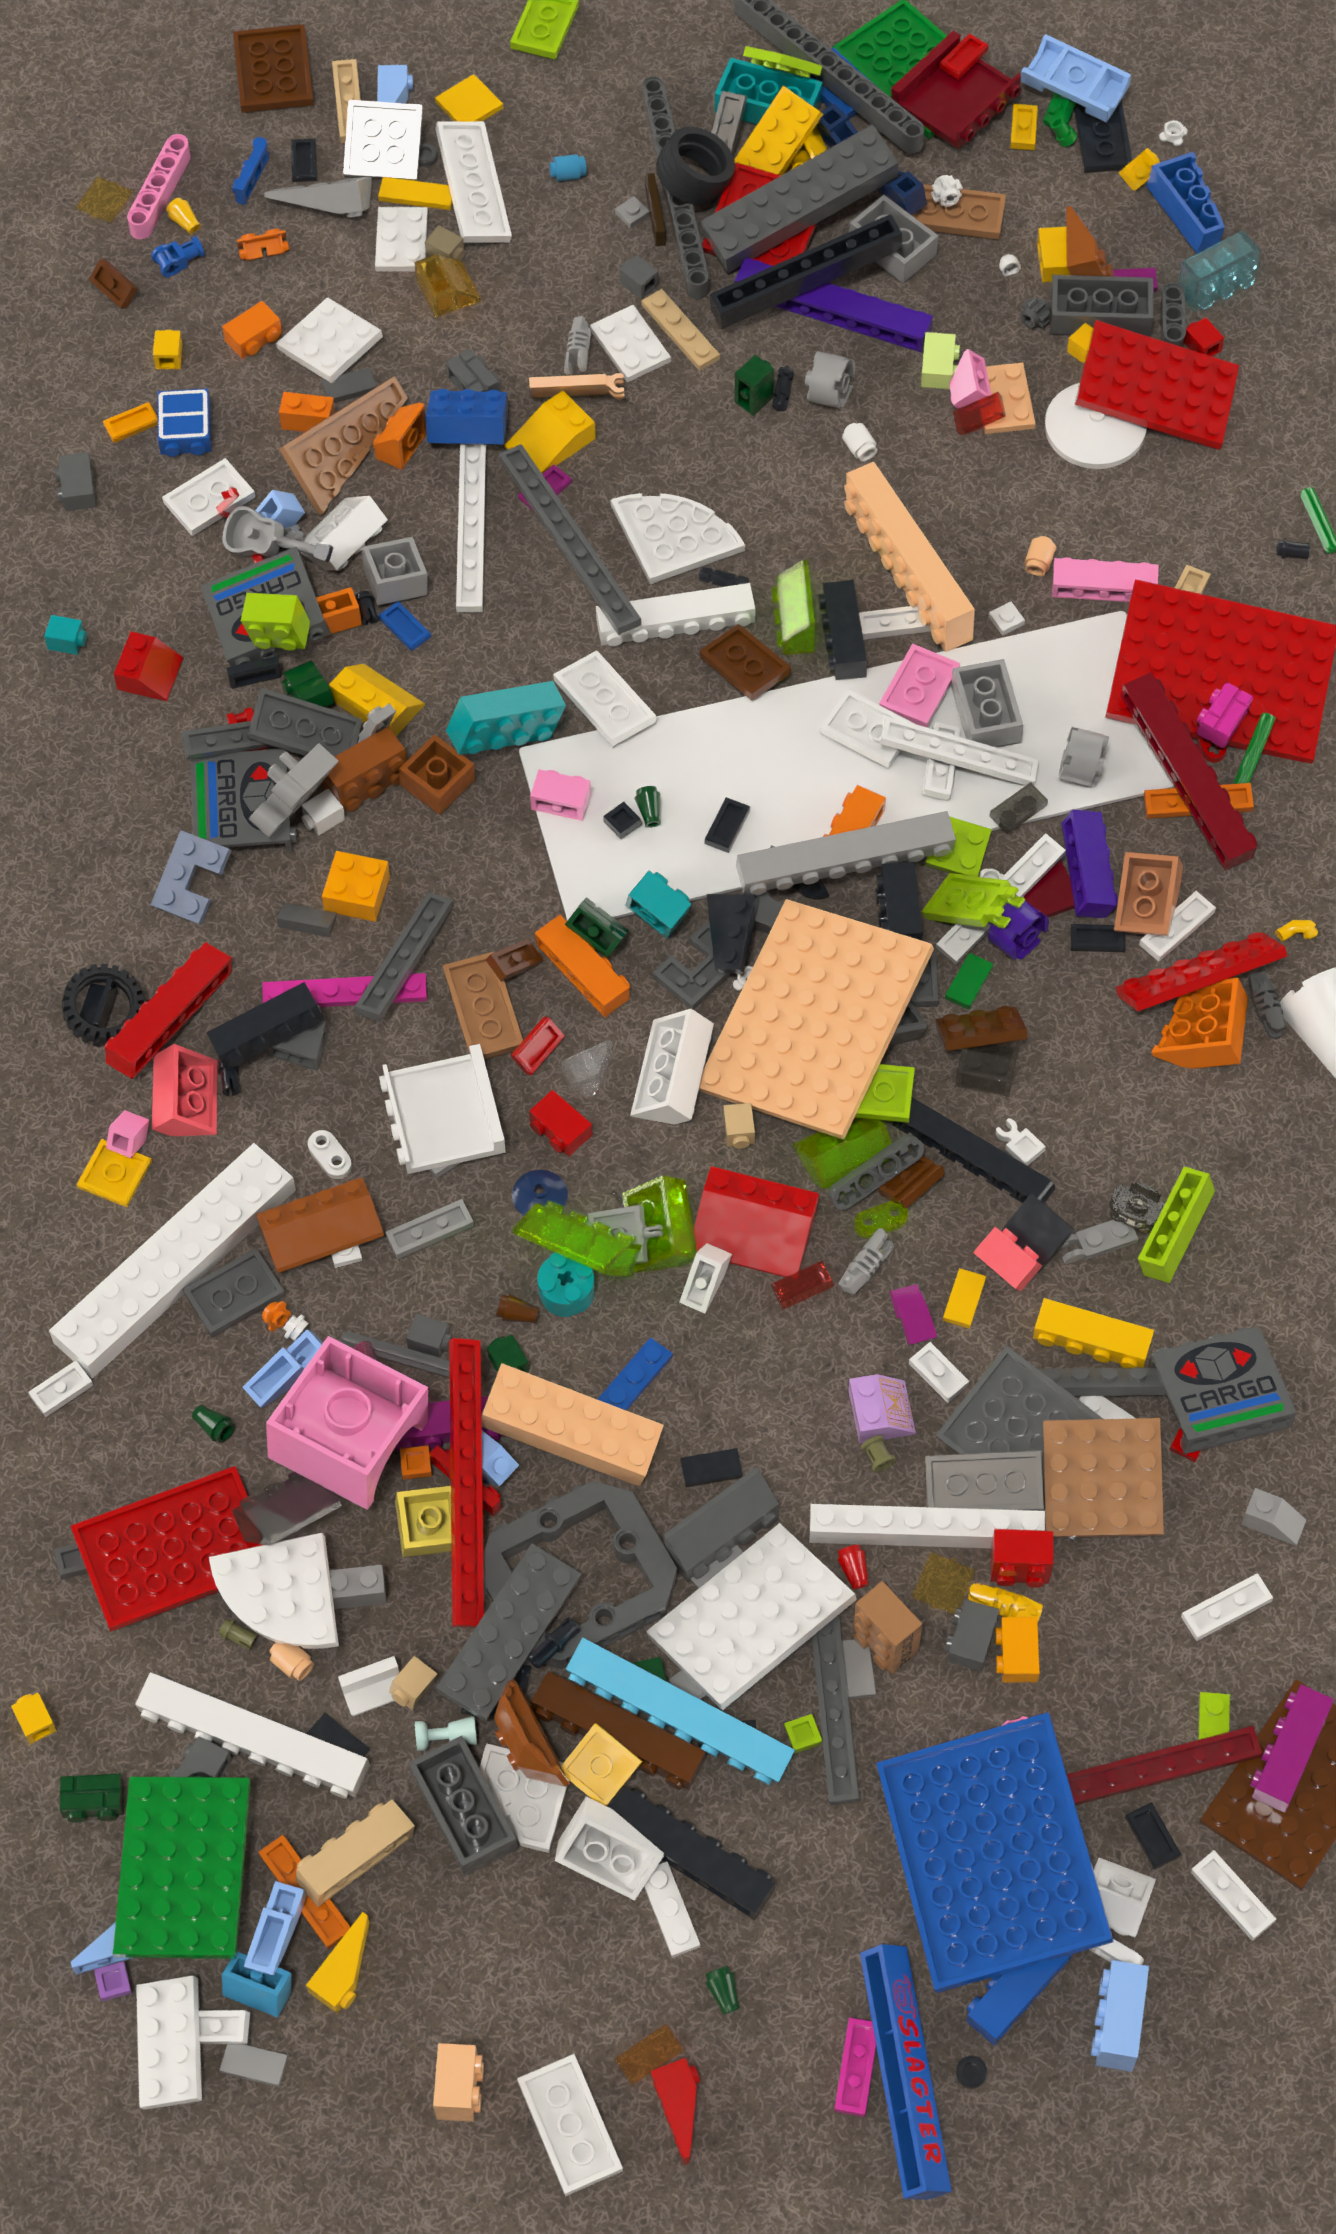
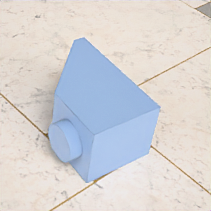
[256,490,305,529]
[482,1431,519,1486]

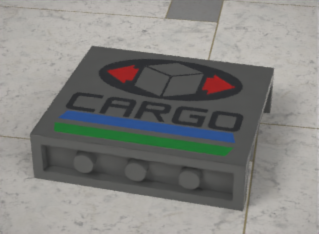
[201,546,331,666]
[190,749,297,853]
[1148,1326,1296,1454]

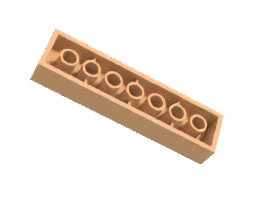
[844,462,975,652]

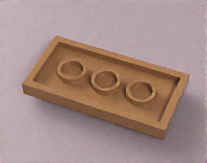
[912,184,1006,240]
[442,951,523,1059]

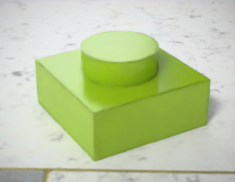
[784,1714,822,1754]

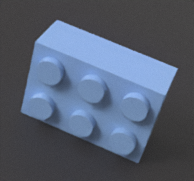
[1091,1960,1149,2072]

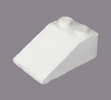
[555,1796,664,1900]

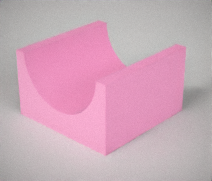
[266,1336,428,1510]

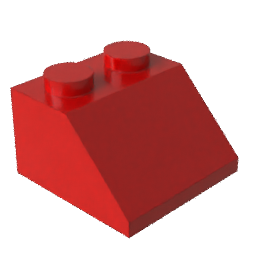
[114,631,184,701]

